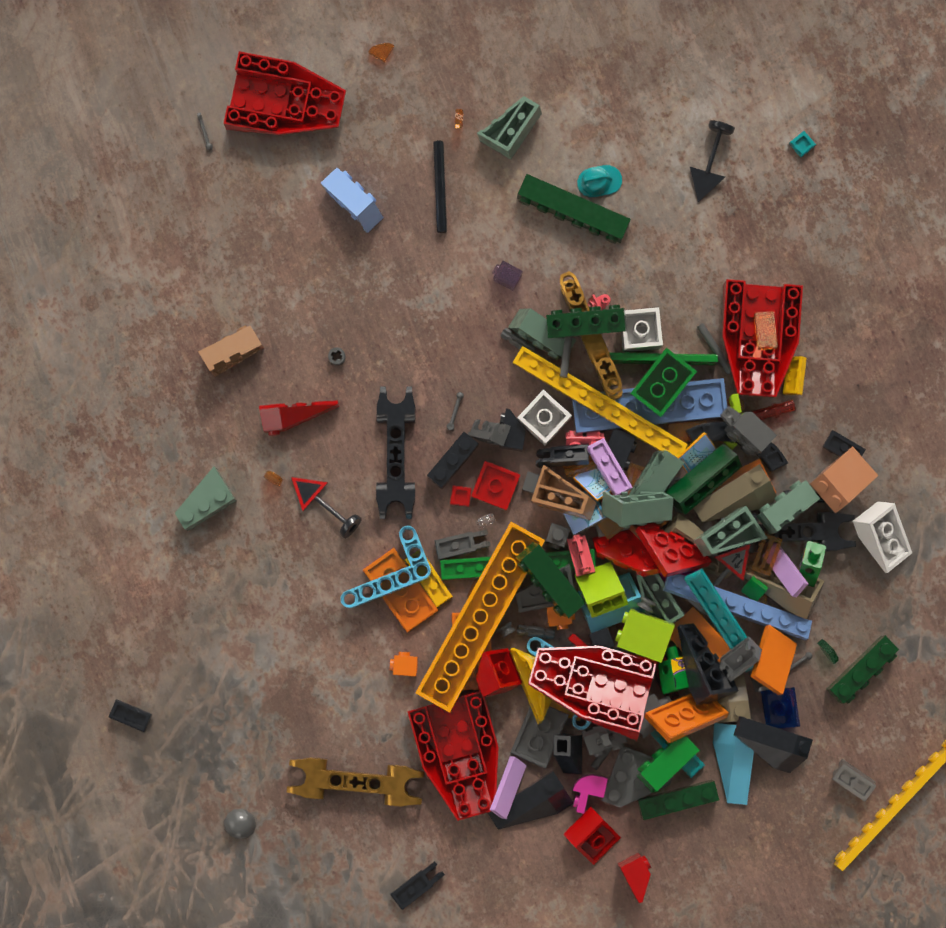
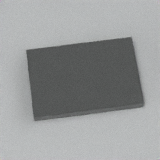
[510,706,569,769]

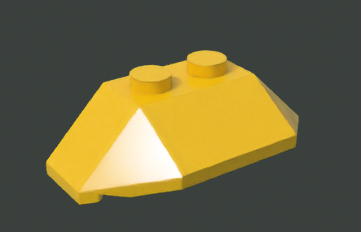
[509,648,552,724]

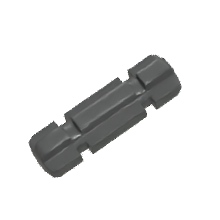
[501,328,535,352]
[517,625,555,639]

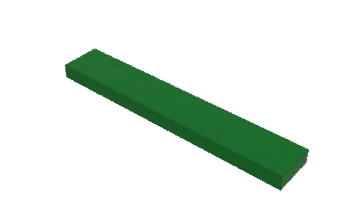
[609,352,718,366]

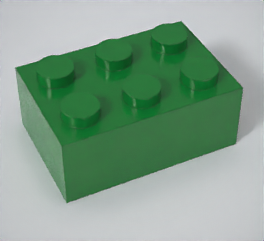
[630,347,697,417]
[636,736,700,793]

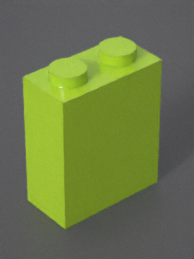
[574,562,628,618]
[615,608,675,663]

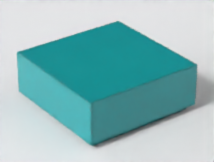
[789,131,816,158]

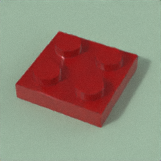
[471,461,520,511]

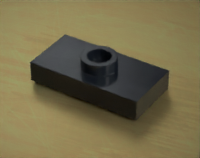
[108,699,153,732]

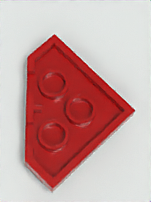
[635,523,712,578]
[592,530,661,577]

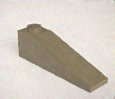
[693,464,776,523]
[664,513,733,579]
[744,561,825,619]
[716,662,751,723]

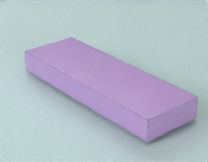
[586,438,633,495]
[763,542,808,597]
[490,756,527,819]

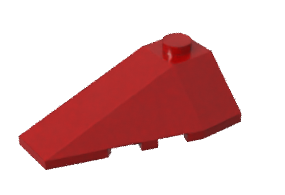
[259,400,339,436]

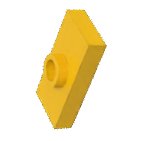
[783,356,807,395]

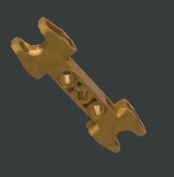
[560,271,623,400]
[286,757,425,807]

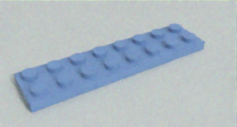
[572,378,727,433]

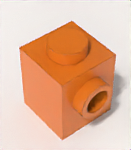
[546,607,575,630]
[390,652,418,676]

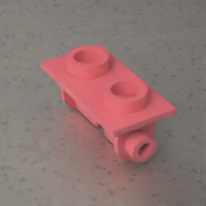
[588,294,611,310]
[565,430,605,446]
[567,534,595,576]

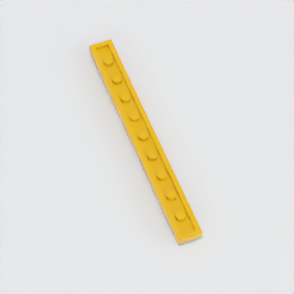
[513,346,688,457]
[833,740,946,871]

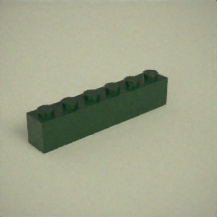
[517,174,631,244]

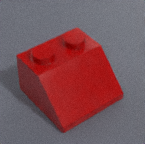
[476,648,523,697]
[563,807,621,865]
[617,853,652,903]

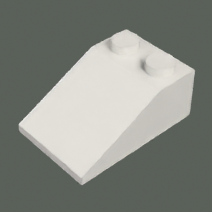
[853,502,912,573]

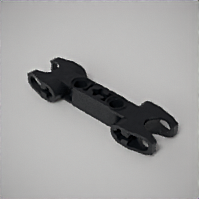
[376,386,416,519]
[720,512,856,553]

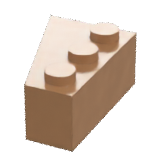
[198,326,264,377]
[531,465,597,520]

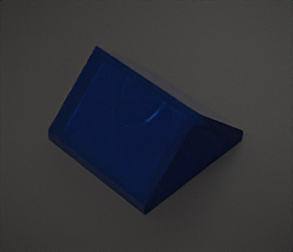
[761,687,800,728]

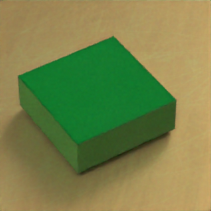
[741,576,768,601]

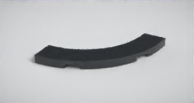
[685,422,788,472]

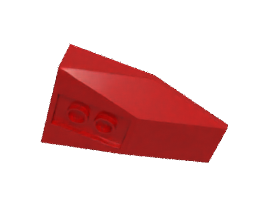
[223,51,346,135]
[722,279,803,398]
[528,646,657,741]
[407,691,499,821]

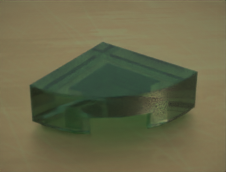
[817,639,839,664]

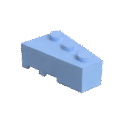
[321,168,384,233]

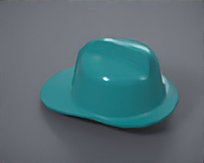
[577,165,622,197]

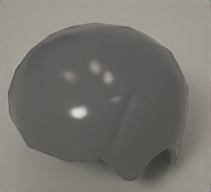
[224,808,256,839]

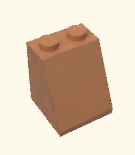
[810,446,879,513]

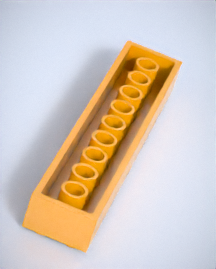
[416,522,545,712]

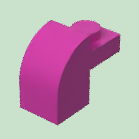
[572,774,608,814]

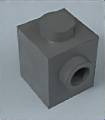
[545,523,570,550]

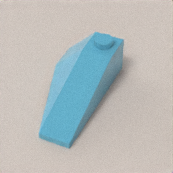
[713,723,754,805]

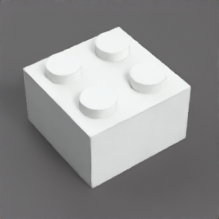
[621,307,663,352]
[517,390,572,446]

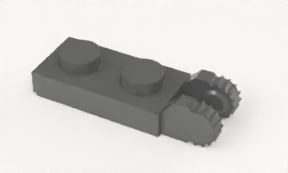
[434,530,491,560]

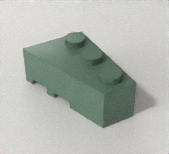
[477,96,542,159]
[508,308,576,360]
[628,450,685,495]
[175,466,237,531]
[757,480,820,535]
[602,492,673,528]
[693,506,767,556]
[637,573,685,623]

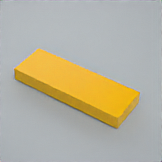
[405,549,453,607]

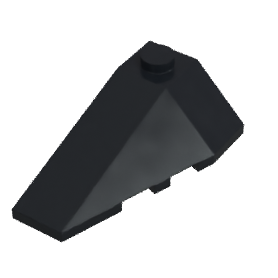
[677,623,739,705]
[734,716,813,773]
[488,770,573,830]

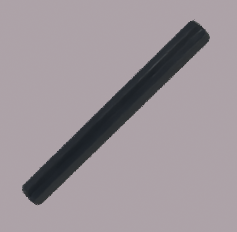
[433,140,447,233]

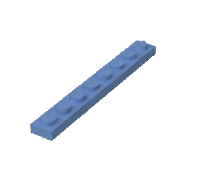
[663,574,812,640]

